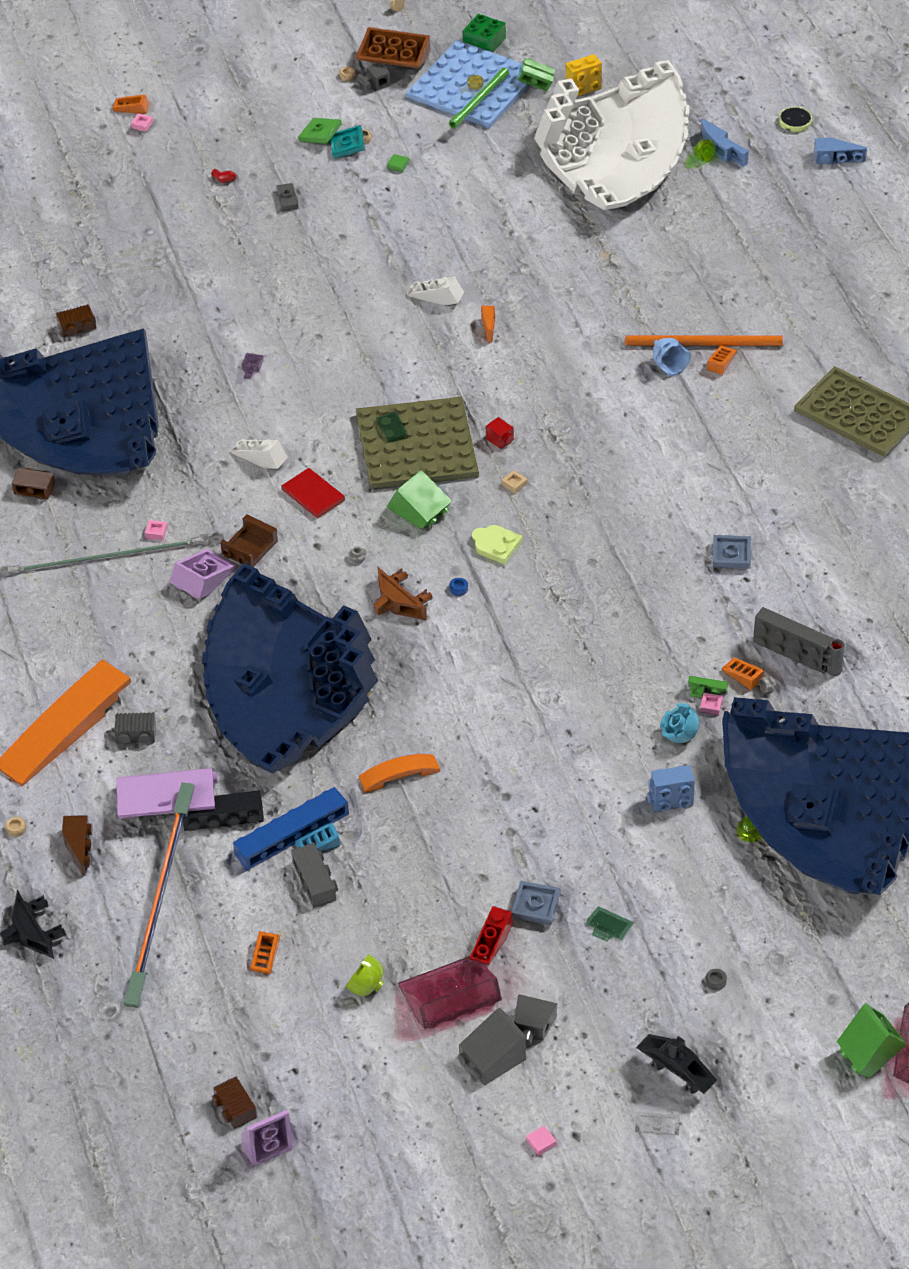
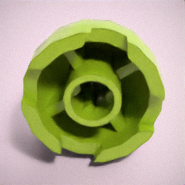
[345,954,384,996]

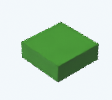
[387,154,409,172]

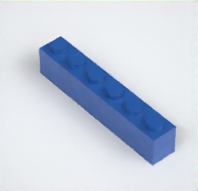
[233,787,349,871]

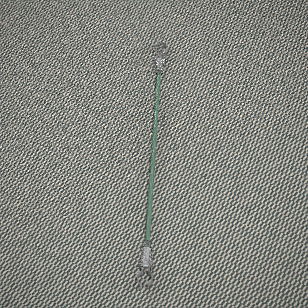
[0,532,224,577]

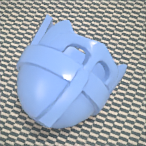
[653,338,691,376]

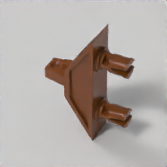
[373,566,433,620]

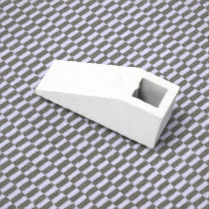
[407,276,464,306]
[231,439,288,469]

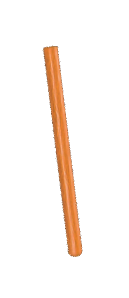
[625,335,783,346]

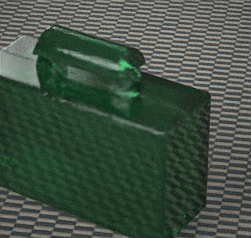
[375,411,408,443]
[586,906,634,941]

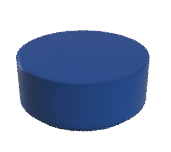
[449,578,468,596]

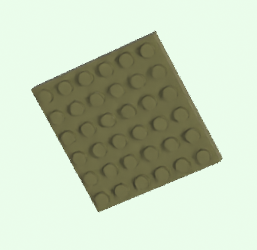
[356,397,479,489]

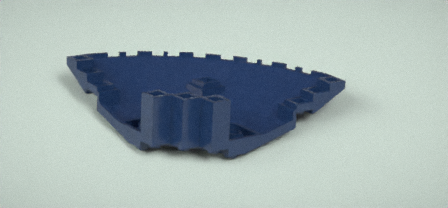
[202,563,378,774]

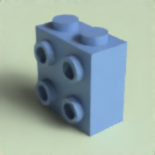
[647,765,695,812]

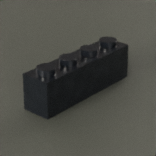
[183,790,264,831]

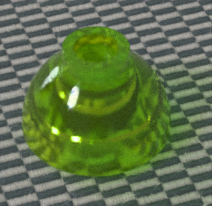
[693,139,715,163]
[736,816,762,842]

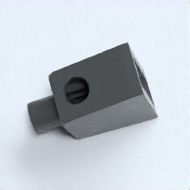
[514,994,557,1046]

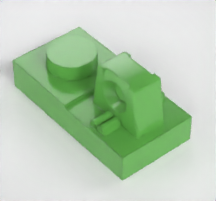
[688,676,729,699]

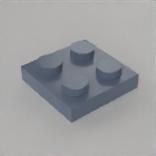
[713,535,751,569]
[511,881,561,925]

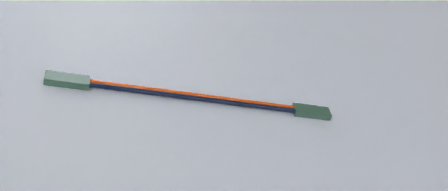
[124,782,195,1008]

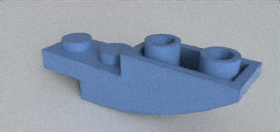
[701,118,749,167]

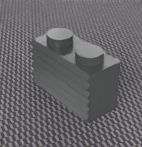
[114,712,156,744]

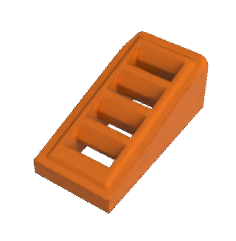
[113,94,149,114]
[481,305,495,343]
[707,345,737,375]
[722,657,764,690]
[250,931,280,974]

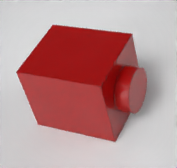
[485,417,514,449]

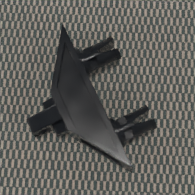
[0,889,66,959]
[636,1034,717,1094]

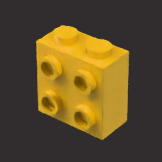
[565,54,602,97]

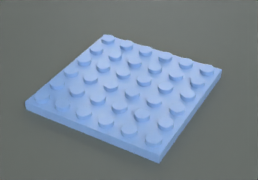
[406,40,530,129]

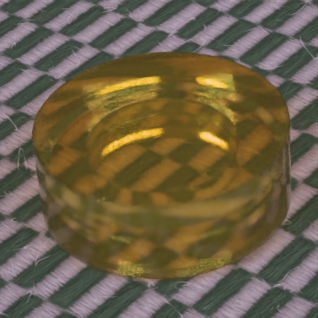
[467,75,483,90]

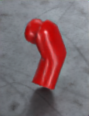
[211,169,236,183]

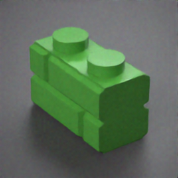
[517,58,555,91]

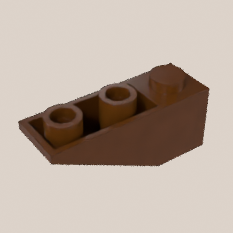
[62,815,93,876]

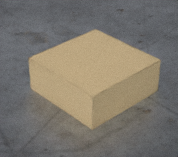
[502,470,527,494]

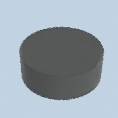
[705,969,727,990]

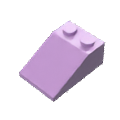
[170,549,236,599]
[241,1110,293,1166]

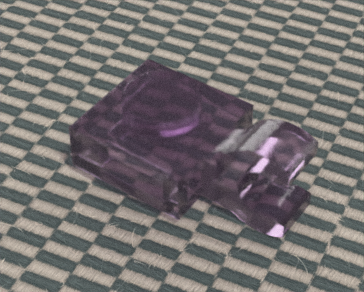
[242,353,264,379]

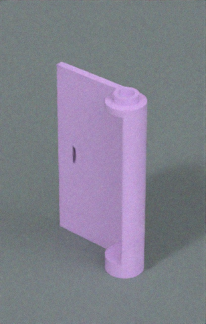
[116,768,218,818]

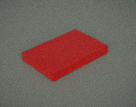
[281,468,345,519]

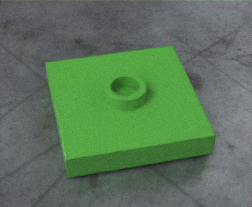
[298,118,342,144]

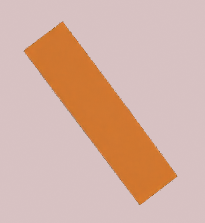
[0,659,131,786]

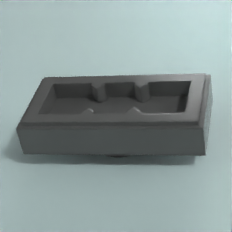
[276,183,299,211]

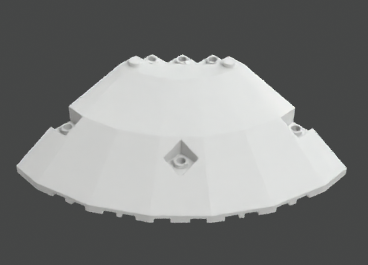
[534,60,689,210]

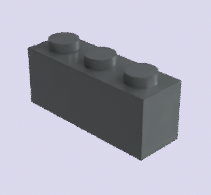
[291,843,338,908]

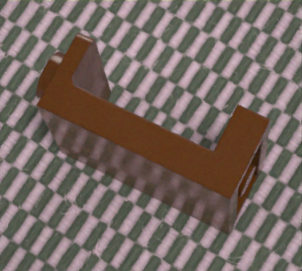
[220,514,278,567]

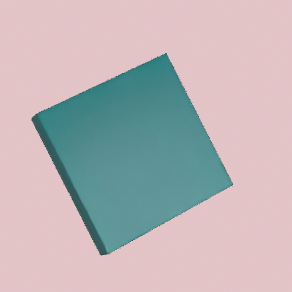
[330,125,365,159]

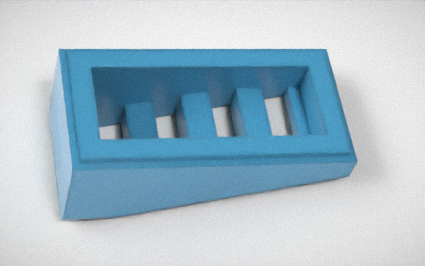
[295,823,340,852]

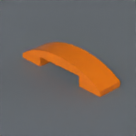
[359,754,440,793]

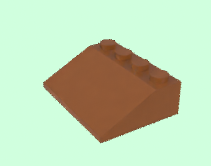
[356,27,431,68]

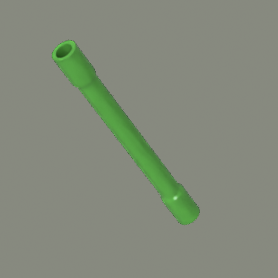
[449,67,509,129]

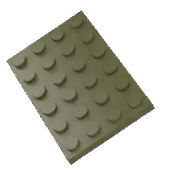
[794,366,909,457]

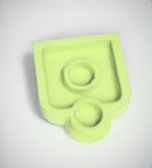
[472,525,523,565]

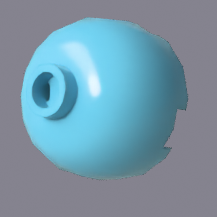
[660,703,700,743]

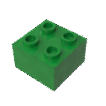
[462,14,506,53]

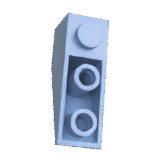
[814,138,867,164]

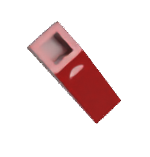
[469,906,513,965]

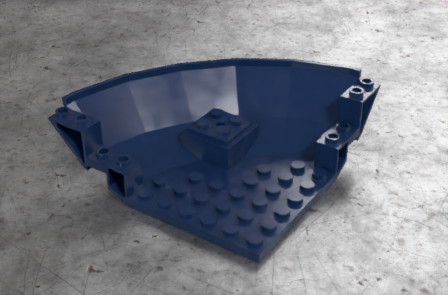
[0,328,159,475]
[722,697,909,895]

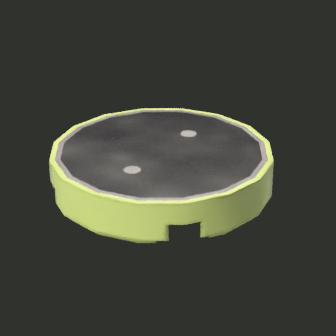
[779,107,812,132]

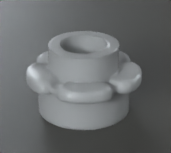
[348,546,367,564]
[759,675,776,693]

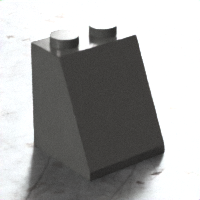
[458,1007,526,1086]

